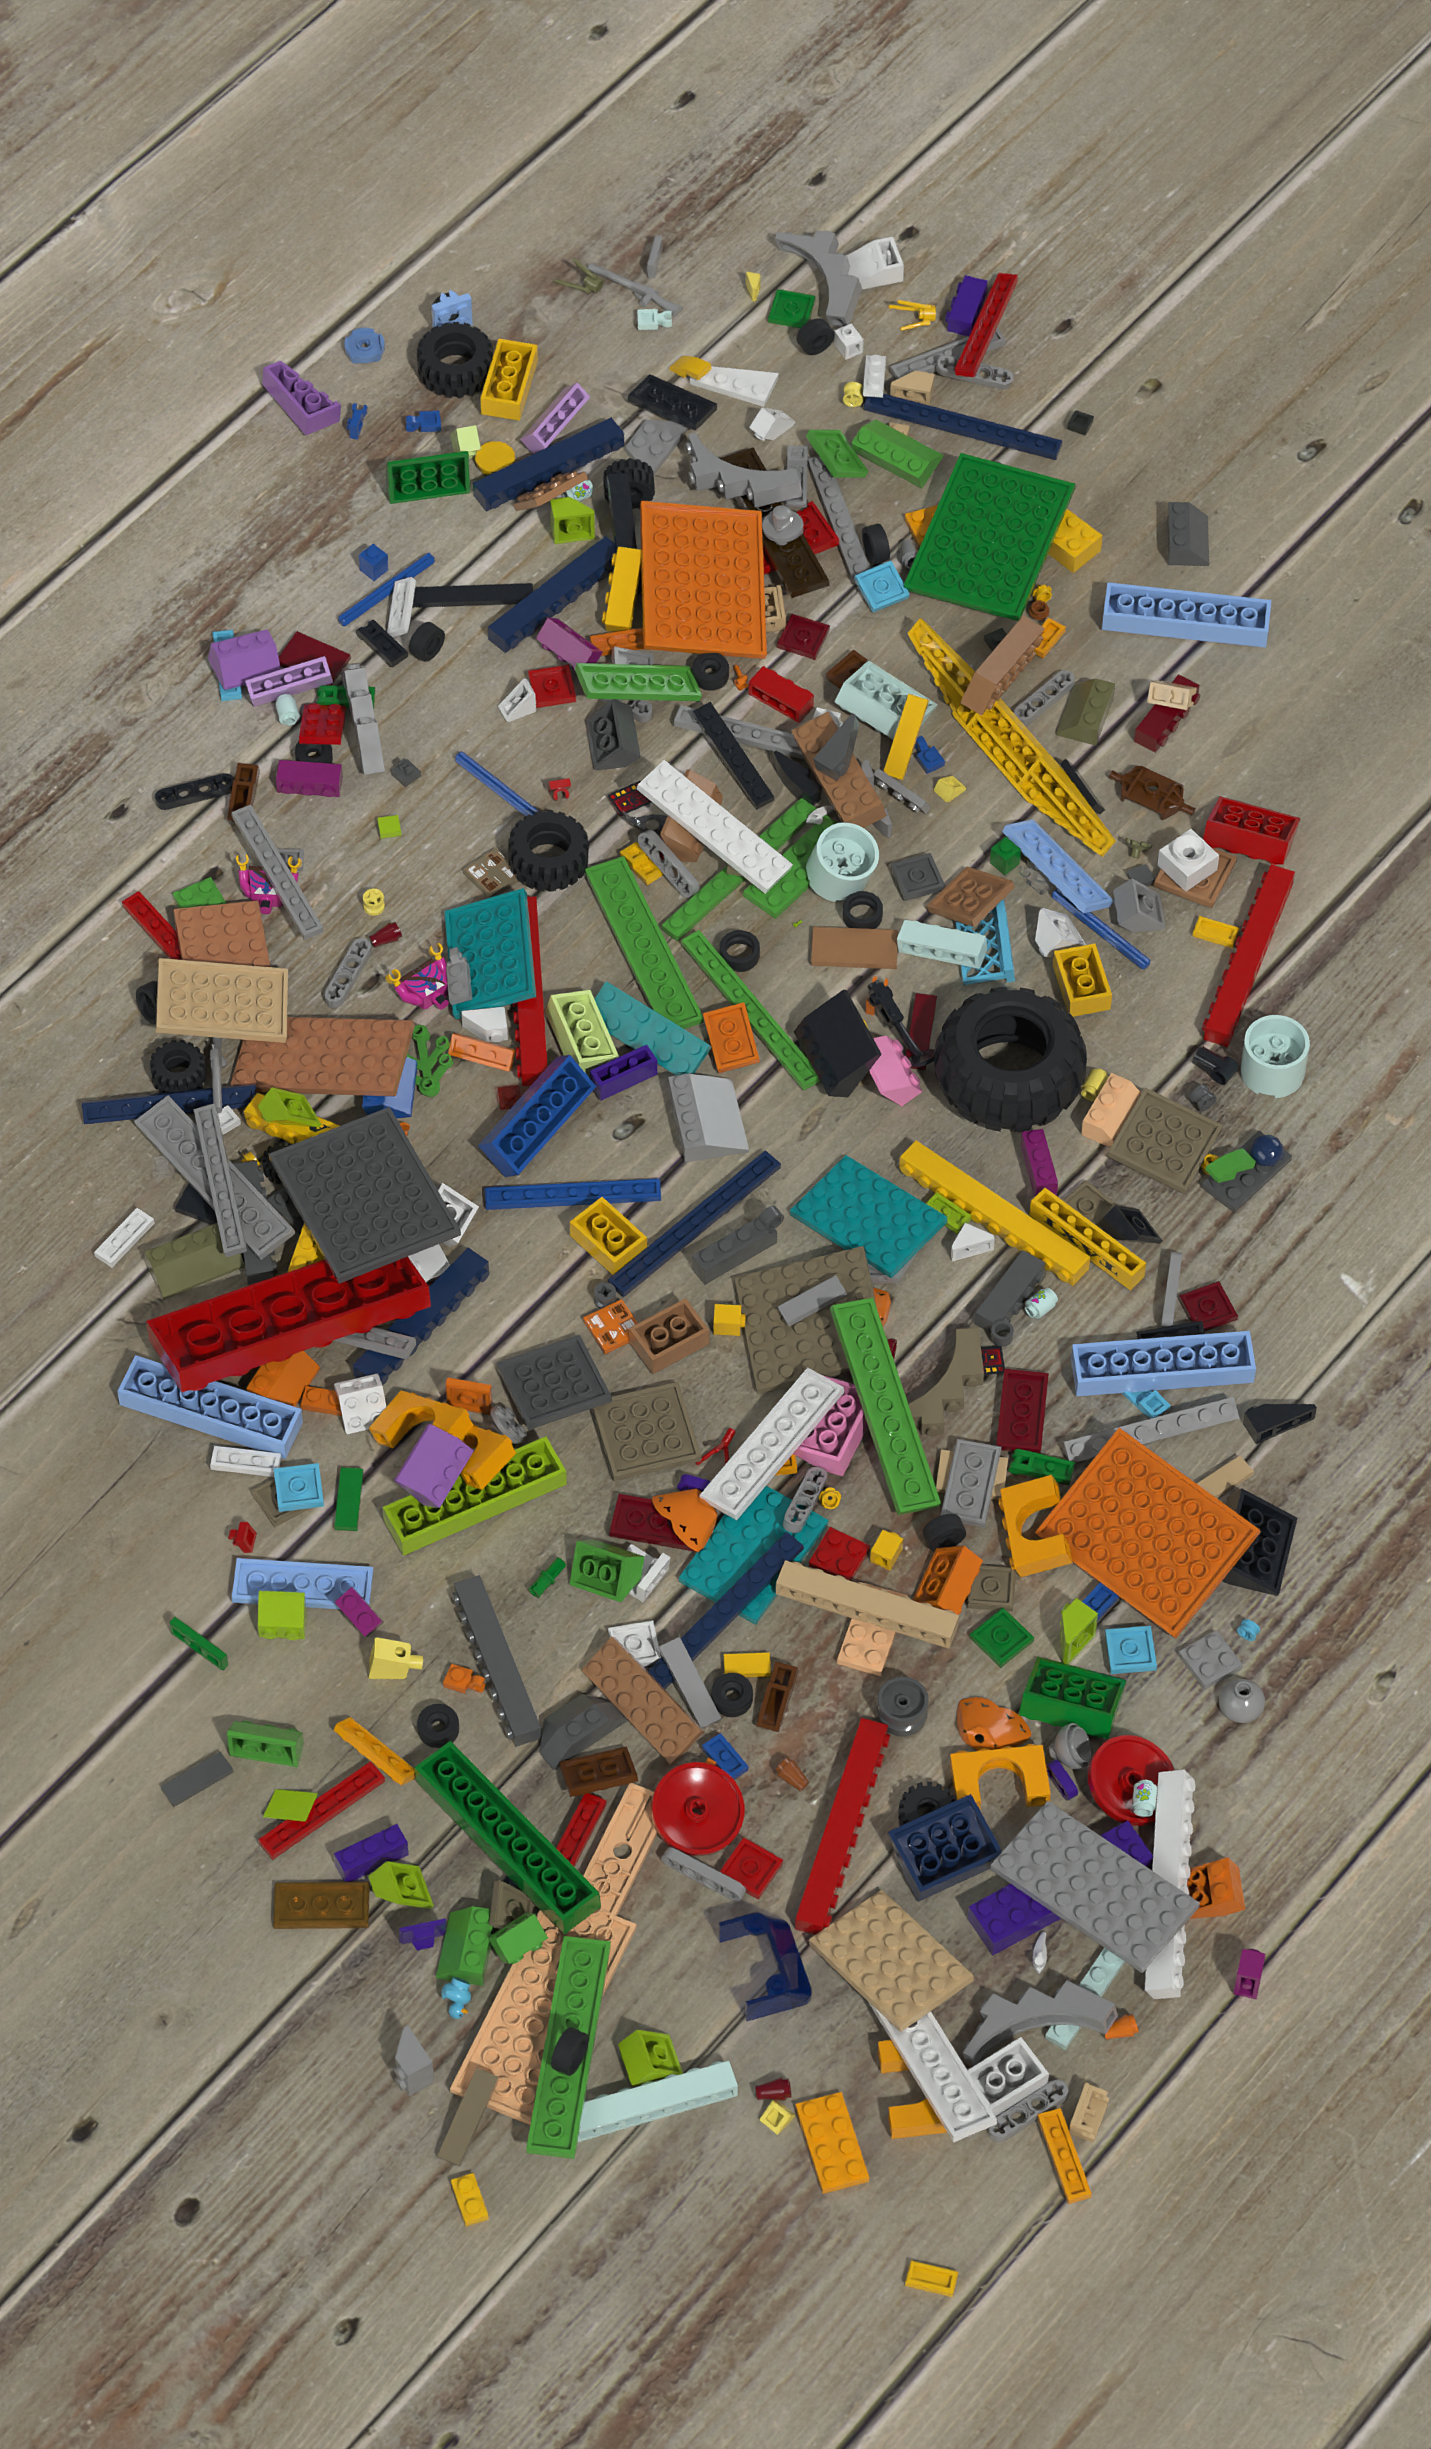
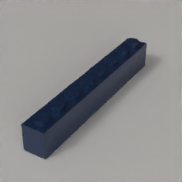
[473,417,624,512]
[488,536,616,653]
[353,1247,489,1385]

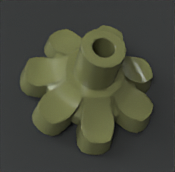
[1125,838,1153,859]

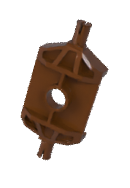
[1109,766,1196,820]

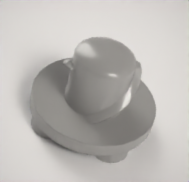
[762,505,803,545]
[485,1405,527,1445]

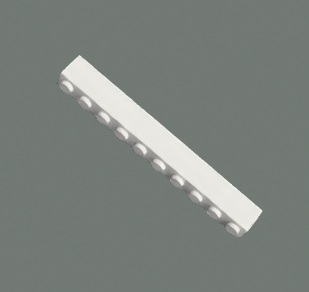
[1145,1770,1195,1999]

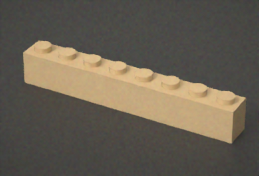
[776,1561,959,1649]

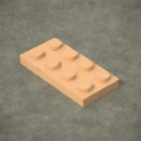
[837,1583,908,1676]

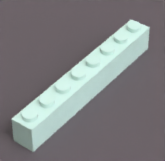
[578,2061,738,2142]

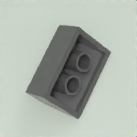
[1167,502,1209,566]
[585,699,641,771]

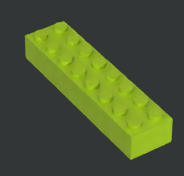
[383,1436,567,1556]

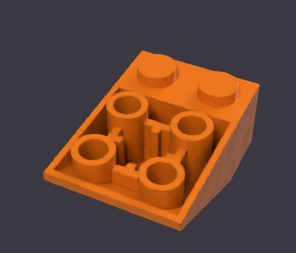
[1187,1857,1245,1919]

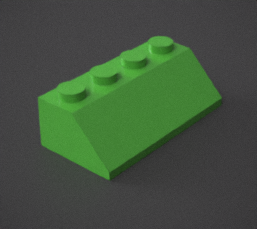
[851,419,944,489]

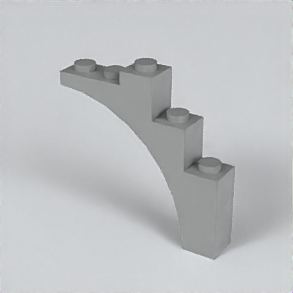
[775,231,862,327]
[686,432,802,507]
[340,663,385,775]
[963,1980,1118,2067]

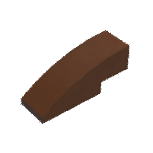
[227,763,260,822]
[756,1661,799,1733]

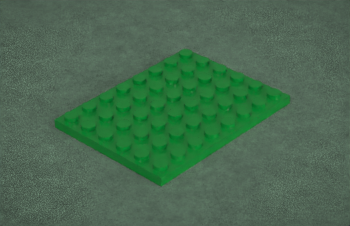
[903,453,1076,621]

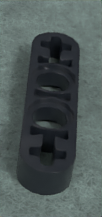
[155,773,234,810]

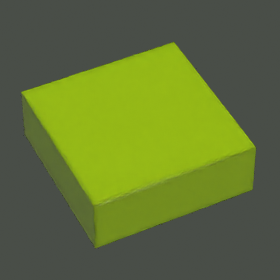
[377,815,401,839]

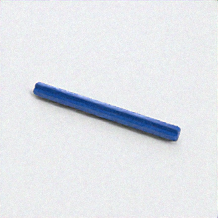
[338,553,435,626]
[455,751,539,816]
[1052,888,1151,970]

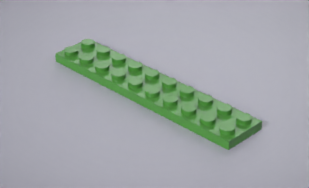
[585,856,704,1029]
[830,1298,941,1515]
[526,1936,611,2159]

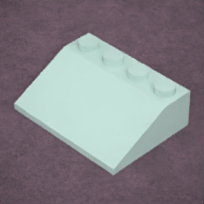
[834,661,938,740]

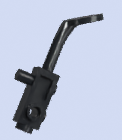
[868,980,935,1067]

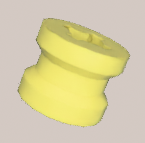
[843,382,863,407]
[363,888,385,916]

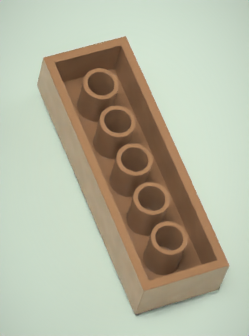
[960,616,1045,715]
[791,712,887,828]

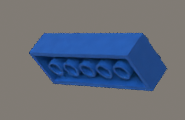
[478,1055,597,1177]

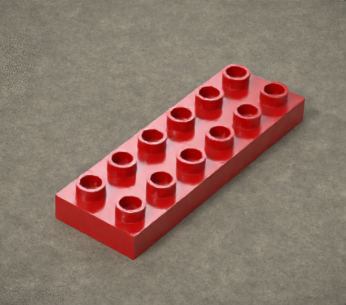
[146,1257,431,1393]

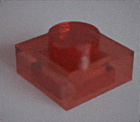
[497,1085,521,1110]

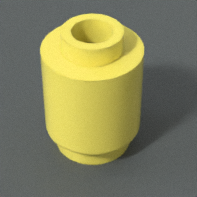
[1081,1069,1108,1101]

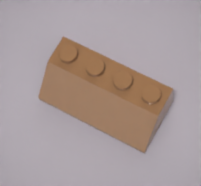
[660,770,723,862]

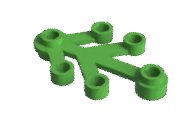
[406,1025,453,1097]

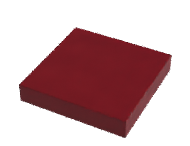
[777,614,830,660]
[1179,1281,1238,1332]

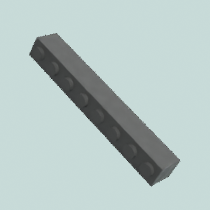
[451,1575,542,1747]

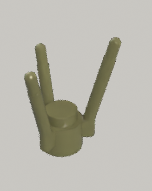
[554,258,604,295]

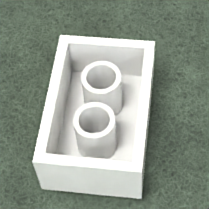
[967,2037,1049,2117]

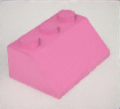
[869,1036,922,1106]

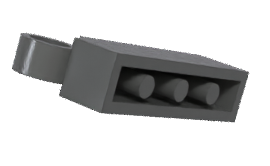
[692,1206,784,1285]
[975,1250,1046,1347]

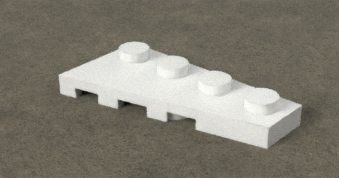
[690,366,779,407]

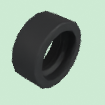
[862,523,890,565]
[843,891,883,929]
[720,930,760,972]
[136,981,157,1024]
[551,2027,589,2076]

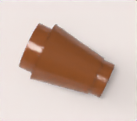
[775,1757,809,1792]

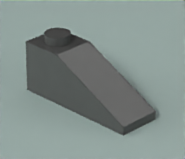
[813,713,859,781]

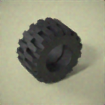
[603,458,655,510]
[150,1040,206,1093]

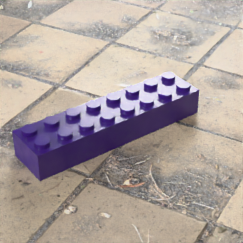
[967,1821,1153,1956]

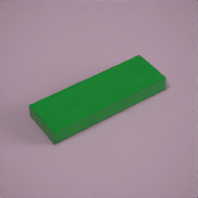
[334,1467,364,1531]
[170,1617,228,1671]

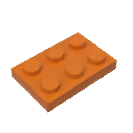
[703,1002,760,1073]

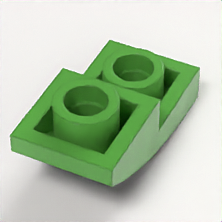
[1205,1148,1256,1183]

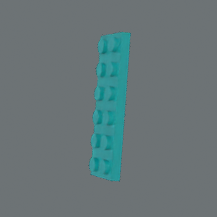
[595,981,712,1076]

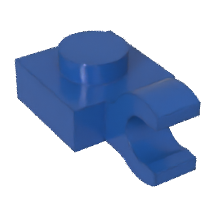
[347,403,367,440]
[406,411,441,432]
[914,735,945,774]

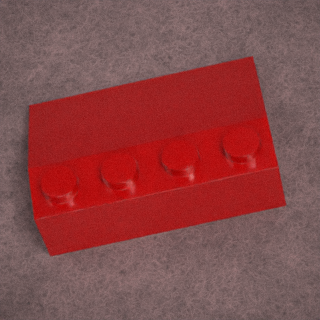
[1203,796,1301,865]

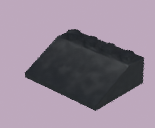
[794,990,882,1098]
[1222,1488,1298,1596]

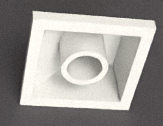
[1035,908,1086,958]

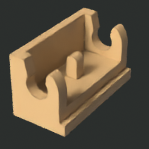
[764,585,786,632]
[1147,680,1197,710]
[1069,2083,1110,2142]

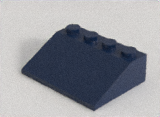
[888,1794,1003,1902]

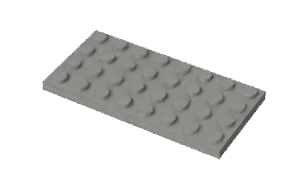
[990,1801,1200,1973]

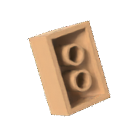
[1081,1073,1142,1148]

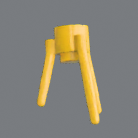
[888,300,936,331]

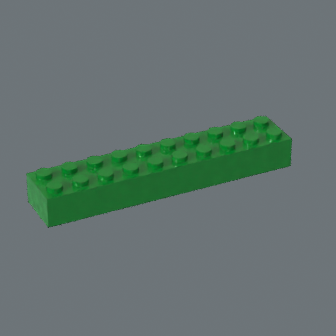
[414,1741,601,1935]

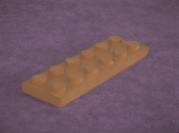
[582,1636,705,1765]

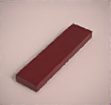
[906,993,937,1070]

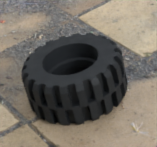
[417,322,493,398]
[508,810,589,892]

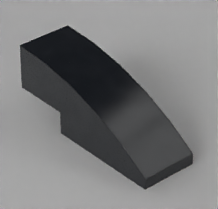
[774,750,822,806]

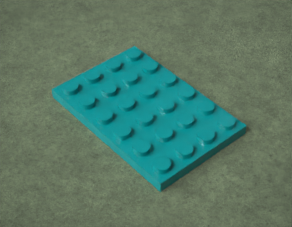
[445,888,536,1020]
[790,1155,948,1278]
[679,1486,829,1625]

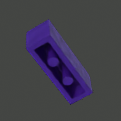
[945,275,988,336]
[590,1045,658,1101]
[334,1824,409,1882]

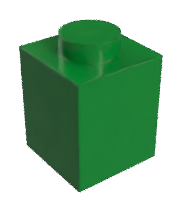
[990,837,1021,875]

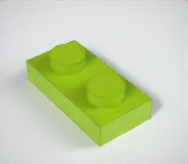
[926,1192,971,1234]

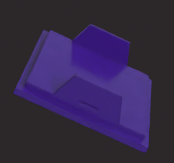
[399,1918,446,1951]

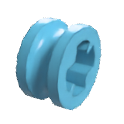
[1237,1619,1260,1641]

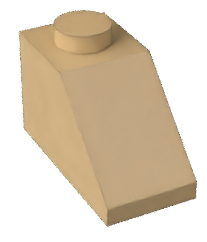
[890,371,935,405]

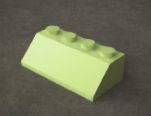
[545,990,619,1076]

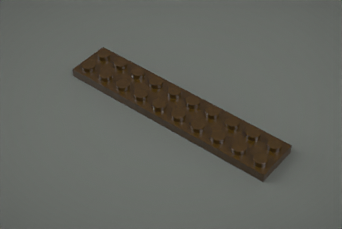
[719,447,830,598]

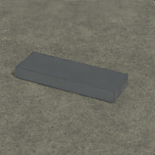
[161,1752,233,1807]

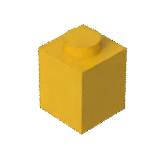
[713,1304,746,1336]
[870,1530,903,1571]

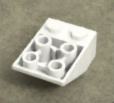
[847,237,904,290]

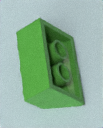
[569,1540,645,1602]
[227,1721,304,1768]
[436,1906,495,1986]

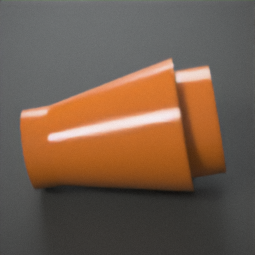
[1104,2014,1139,2040]

